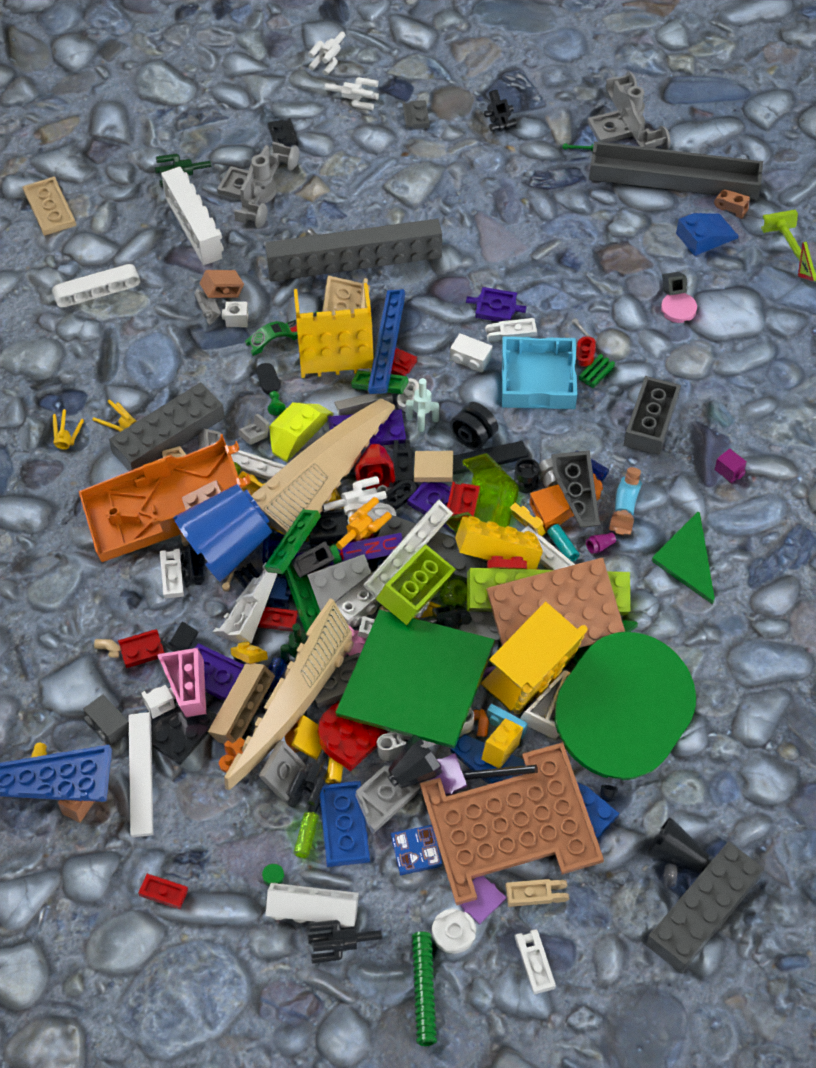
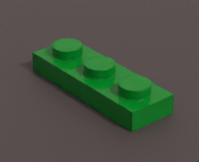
[351,370,409,394]

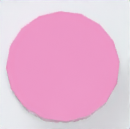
[661,293,697,323]

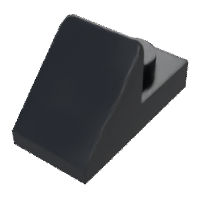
[291,541,335,578]

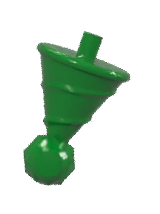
[268,391,286,416]

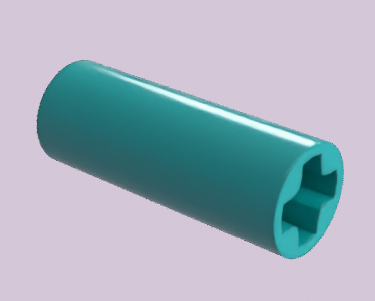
[547,524,580,562]

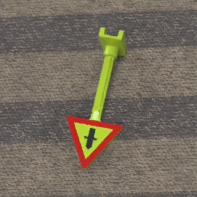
[761,210,816,282]

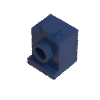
[268,577,292,610]

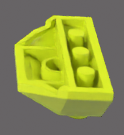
[269,402,334,463]

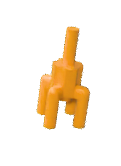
[336,497,392,550]

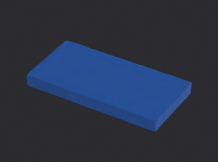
[320,781,370,867]

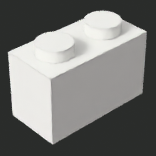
[450,334,493,373]

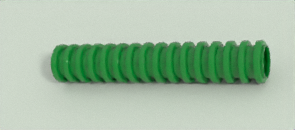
[412,931,437,1046]

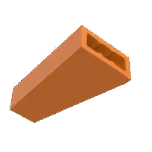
[529,473,603,533]

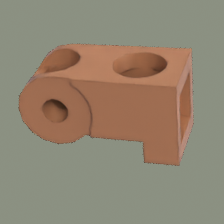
[714,190,750,219]

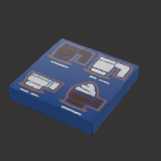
[390,825,442,876]

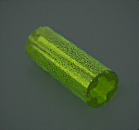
[293,812,319,859]

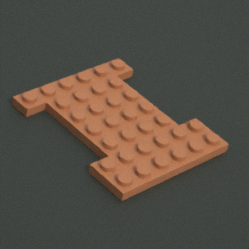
[420,742,604,906]

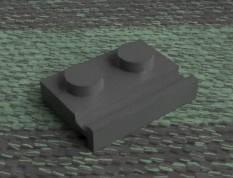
[402,100,430,130]

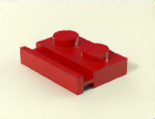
[391,348,417,376]
[447,482,480,520]
[118,629,164,668]

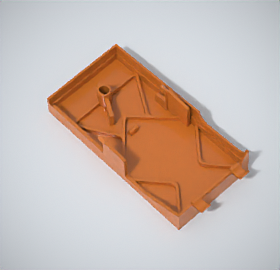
[79,434,251,562]

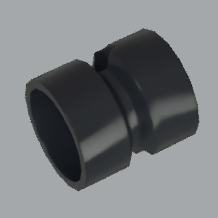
[514,458,540,493]

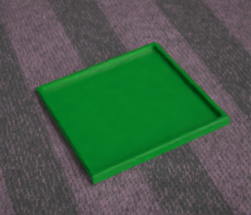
[335,609,495,749]

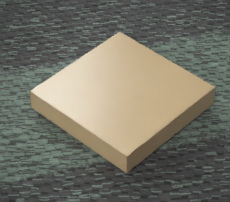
[414,451,453,482]

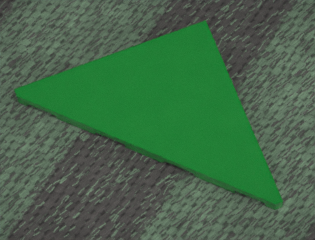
[652,512,715,604]

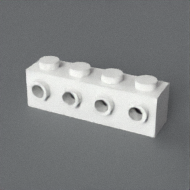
[336,570,381,628]
[266,883,359,928]

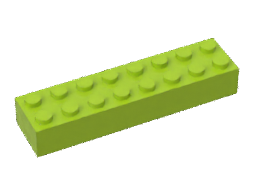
[467,568,631,615]

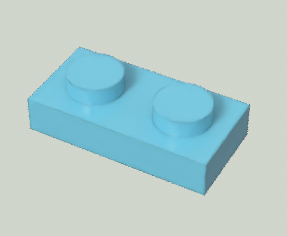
[487,703,528,739]

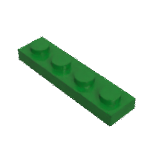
[264,509,321,574]
[284,557,321,633]

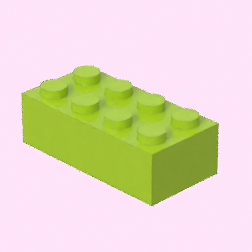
[376,544,456,625]

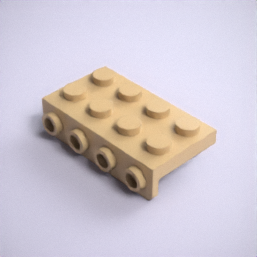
[322,276,370,315]

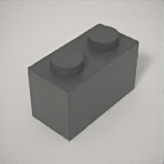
[83,694,129,746]

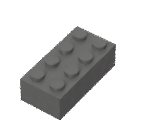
[624,376,681,455]

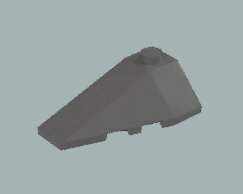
[551,450,600,528]

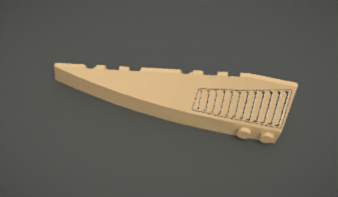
[252,399,395,534]
[224,598,354,790]

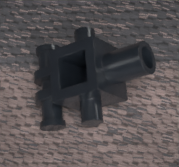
[484,90,517,132]
[420,604,472,629]

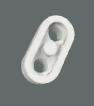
[397,378,419,412]

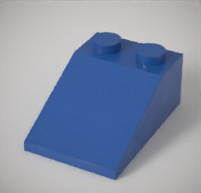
[676,213,739,256]

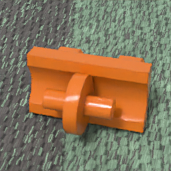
[219,737,245,773]

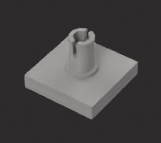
[259,741,307,801]

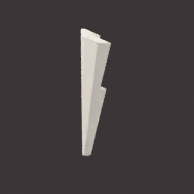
[213,549,277,644]

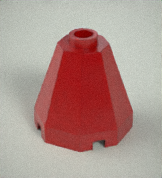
[355,444,395,489]

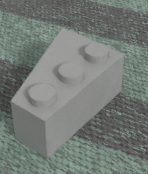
[308,554,371,611]

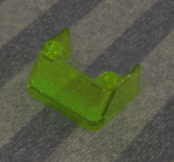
[445,453,519,534]

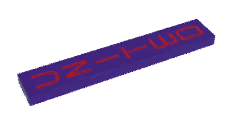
[294,533,403,570]

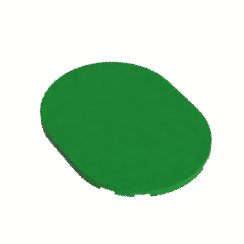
[554,632,696,780]

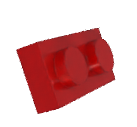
[258,607,298,632]
[138,873,188,910]

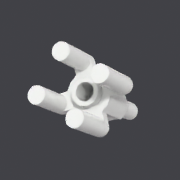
[308,31,346,76]
[325,77,379,111]
[322,476,386,512]

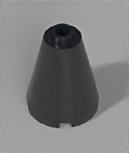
[647,817,711,873]

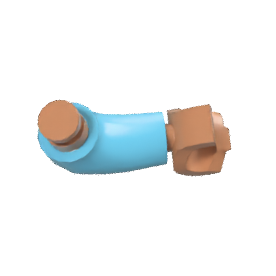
[609,467,642,535]

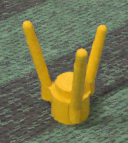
[92,400,137,432]
[53,409,84,450]

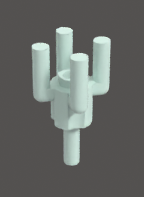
[406,378,439,432]

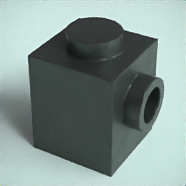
[662,271,687,295]

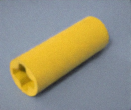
[325,757,344,784]

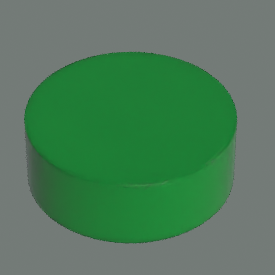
[329,544,342,565]
[262,864,284,887]

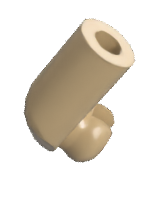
[94,639,121,658]

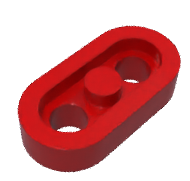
[576,336,596,367]
[487,556,527,569]

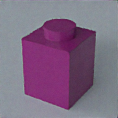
[714,448,747,483]

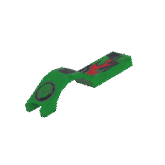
[245,311,318,356]

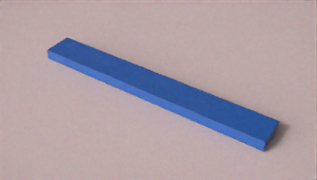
[368,289,406,394]

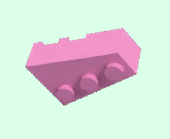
[157,648,206,717]

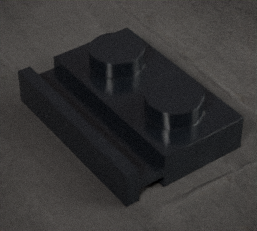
[267,118,298,147]

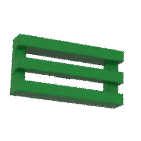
[579,354,615,389]

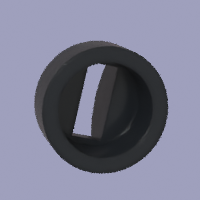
[600,785,618,802]

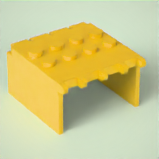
[294,283,374,378]
[481,601,588,714]

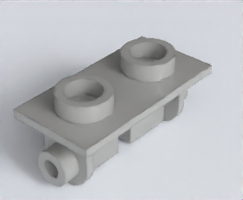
[194,289,222,325]

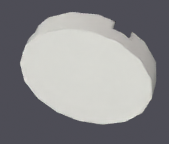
[432,909,476,954]

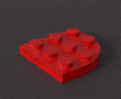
[317,700,388,771]

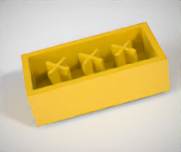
[455,516,543,569]

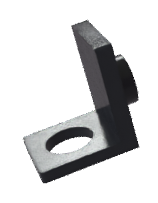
[160,622,199,652]

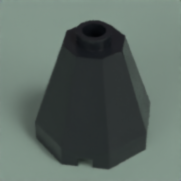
[388,735,442,789]

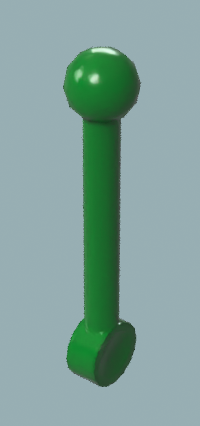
[562,143,594,151]

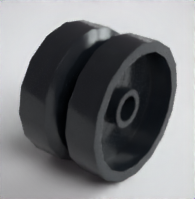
[450,402,498,450]

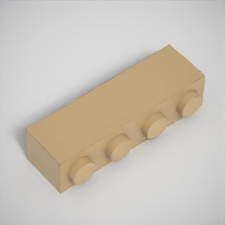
[208,663,275,744]

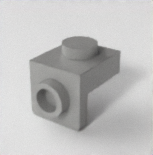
[239,414,269,445]

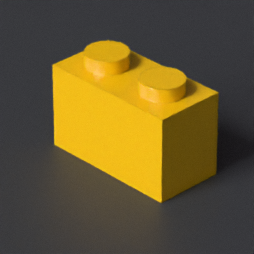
[481,718,524,768]

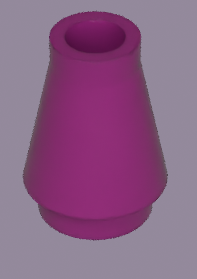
[586,532,616,554]

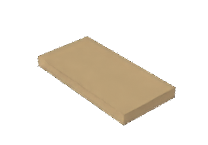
[22,176,77,236]

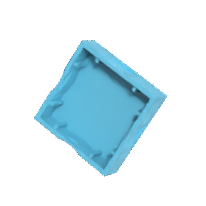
[502,336,577,409]

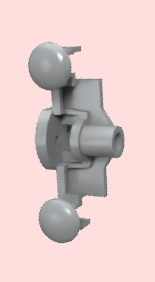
[587,72,671,150]
[217,142,300,229]

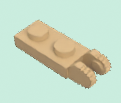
[506,879,569,907]

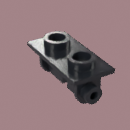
[181,544,204,588]

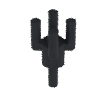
[287,749,328,815]
[307,920,382,964]

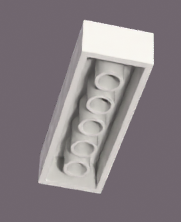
[161,167,224,266]

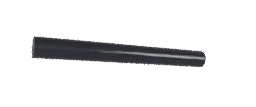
[463,765,538,780]

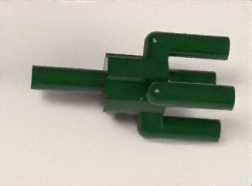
[155,153,211,187]
[280,623,308,664]

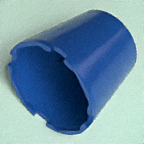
[173,484,272,582]

